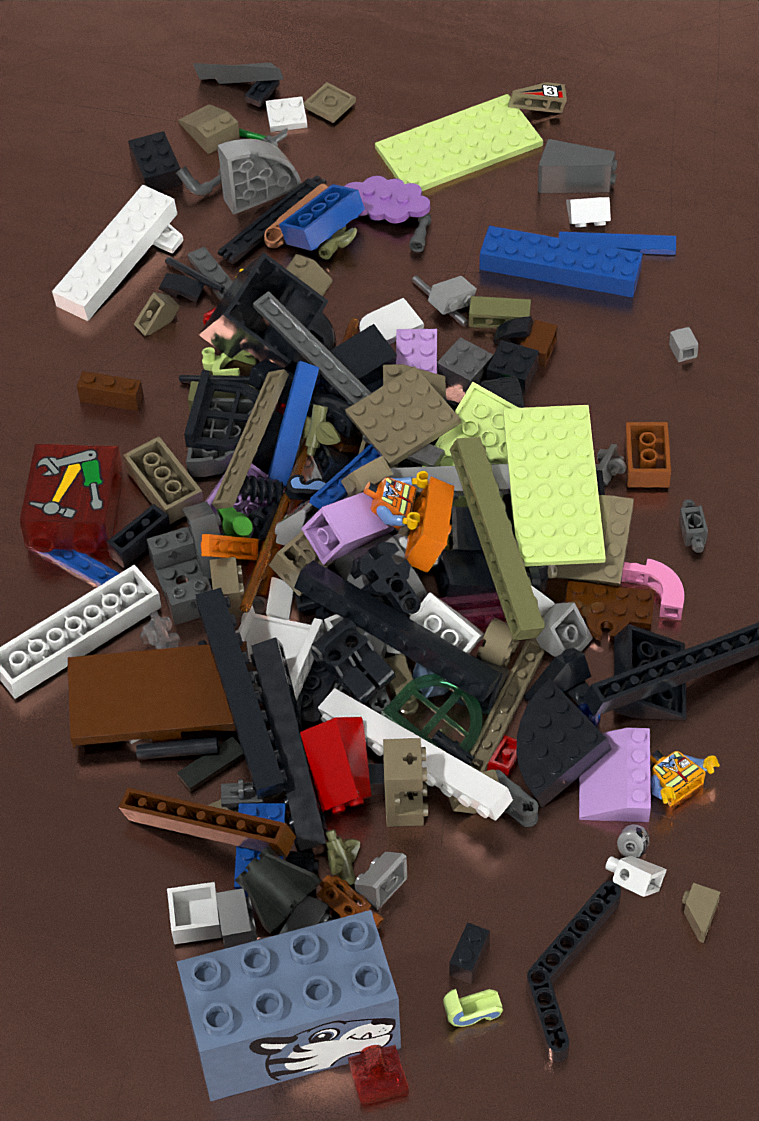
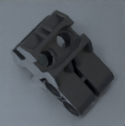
[350,541,421,616]
[311,617,396,704]

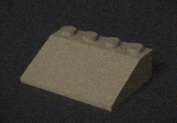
[556,495,634,586]

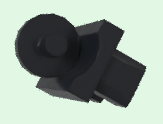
[248,502,284,542]

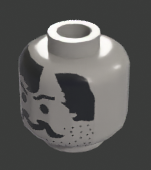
[617,824,650,858]

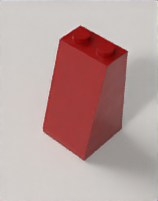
[300,717,372,814]

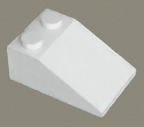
[409,592,484,654]

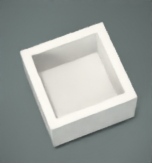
[167,882,222,944]

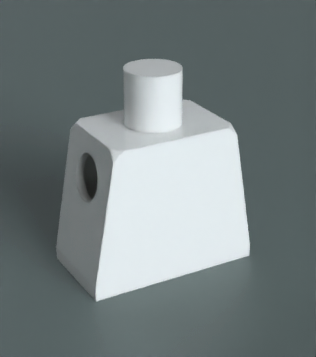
[606,856,667,897]

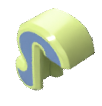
[443,989,503,1027]

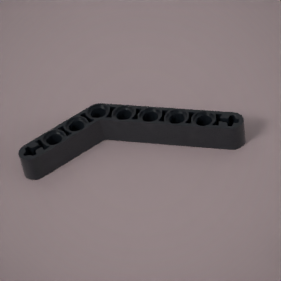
[527,881,621,1062]

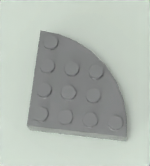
[218,139,301,214]

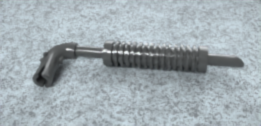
[176,128,288,196]

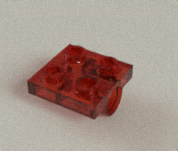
[347,1045,409,1106]

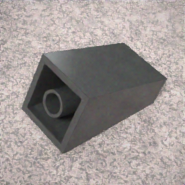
[538,139,618,193]

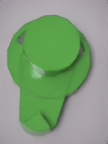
[216,507,252,538]

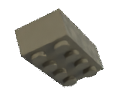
[123,437,204,524]

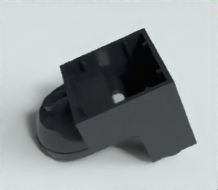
[199,252,336,374]

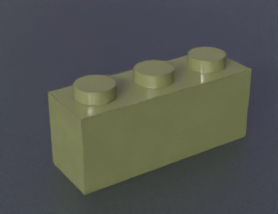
[469,296,531,329]

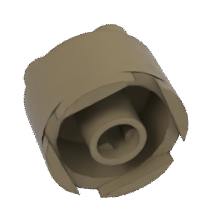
[476,618,520,668]

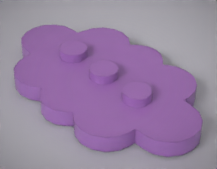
[344,176,431,223]

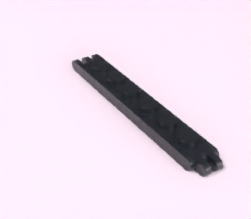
[218,175,327,264]

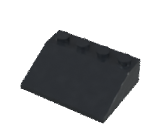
[614,624,687,721]

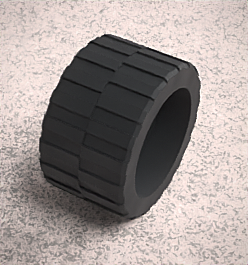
[480,376,525,408]

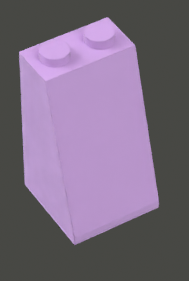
[301,492,395,565]

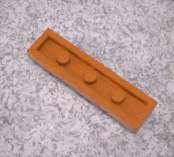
[201,534,258,560]

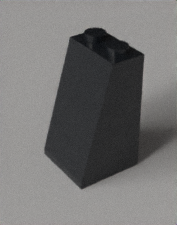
[316,324,397,398]
[449,507,515,552]
[434,549,501,610]

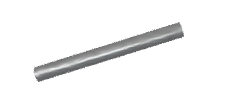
[412,275,469,327]

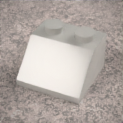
[566,197,611,227]

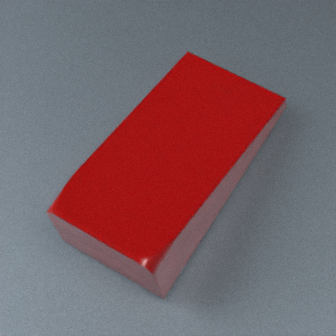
[487,735,518,779]

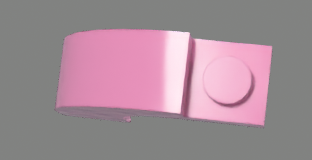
[622,558,684,620]

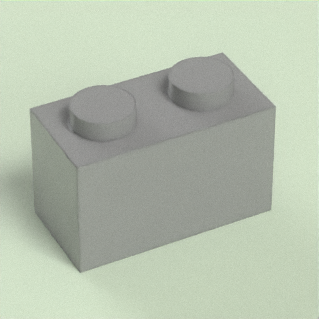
[428,276,477,315]

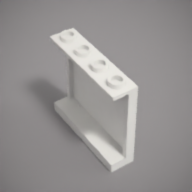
[235,605,326,701]

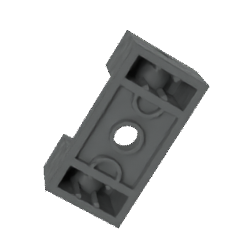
[147,527,212,625]

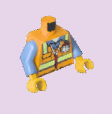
[650,750,720,807]

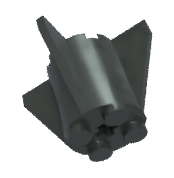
[235,846,322,933]

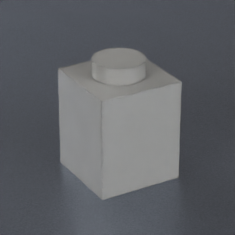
[669,327,699,362]

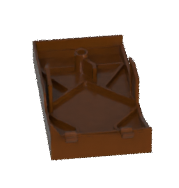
[67,641,266,749]

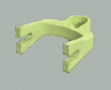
[202,347,256,376]

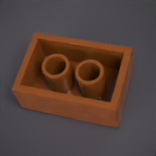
[624,422,671,487]

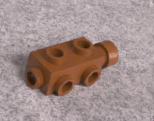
[317,875,384,929]

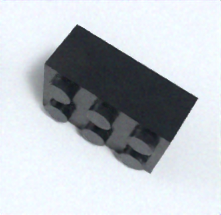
[128,131,183,192]

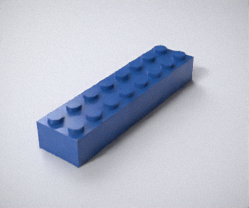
[479,226,643,298]

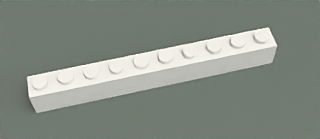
[318,688,513,821]

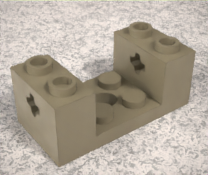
[269,531,335,596]
[383,738,428,827]

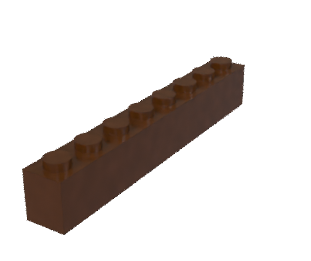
[118,787,296,857]

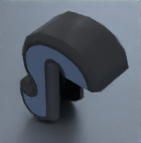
[285,475,328,500]

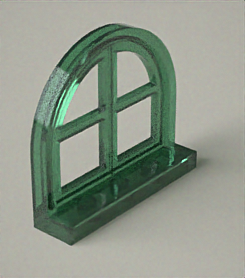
[381,674,482,752]

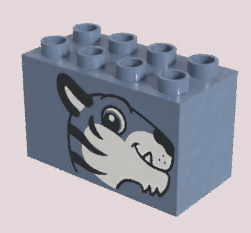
[177,910,401,1101]

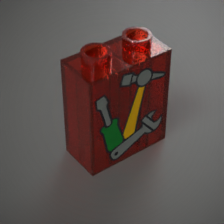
[20,444,123,554]

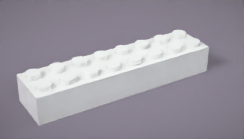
[52,185,177,321]
[0,565,161,699]

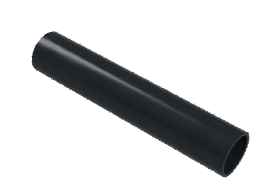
[136,737,220,760]

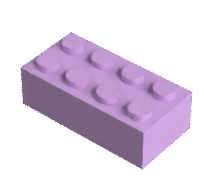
[396,329,437,374]

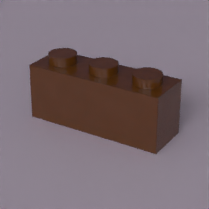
[77,371,144,411]

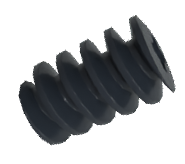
[238,475,284,505]

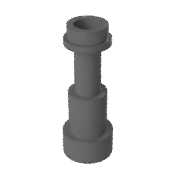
[409,214,431,252]

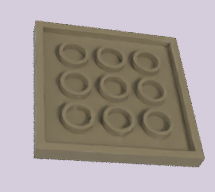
[345,366,461,468]

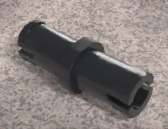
[430,730,475,765]

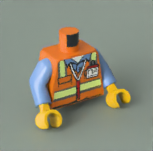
[363,471,428,530]

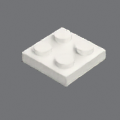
[266,97,307,132]

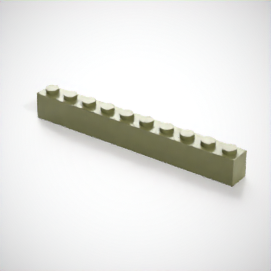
[450,436,545,641]

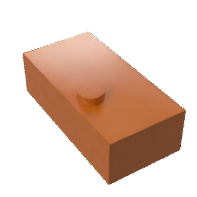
[404,476,455,573]

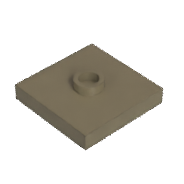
[304,82,356,123]

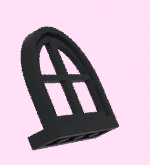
[184,370,260,451]

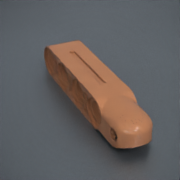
[264,183,328,248]

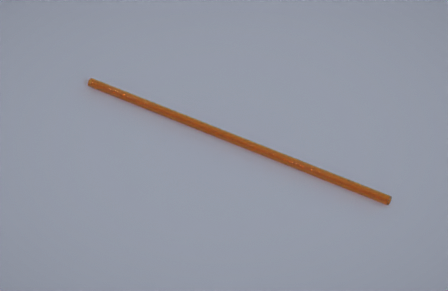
[239,318,359,613]

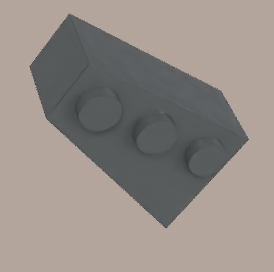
[182,501,224,579]

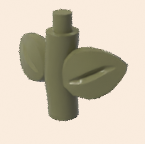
[316,227,357,259]
[302,404,341,456]
[326,829,360,887]

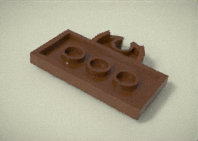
[565,581,655,642]

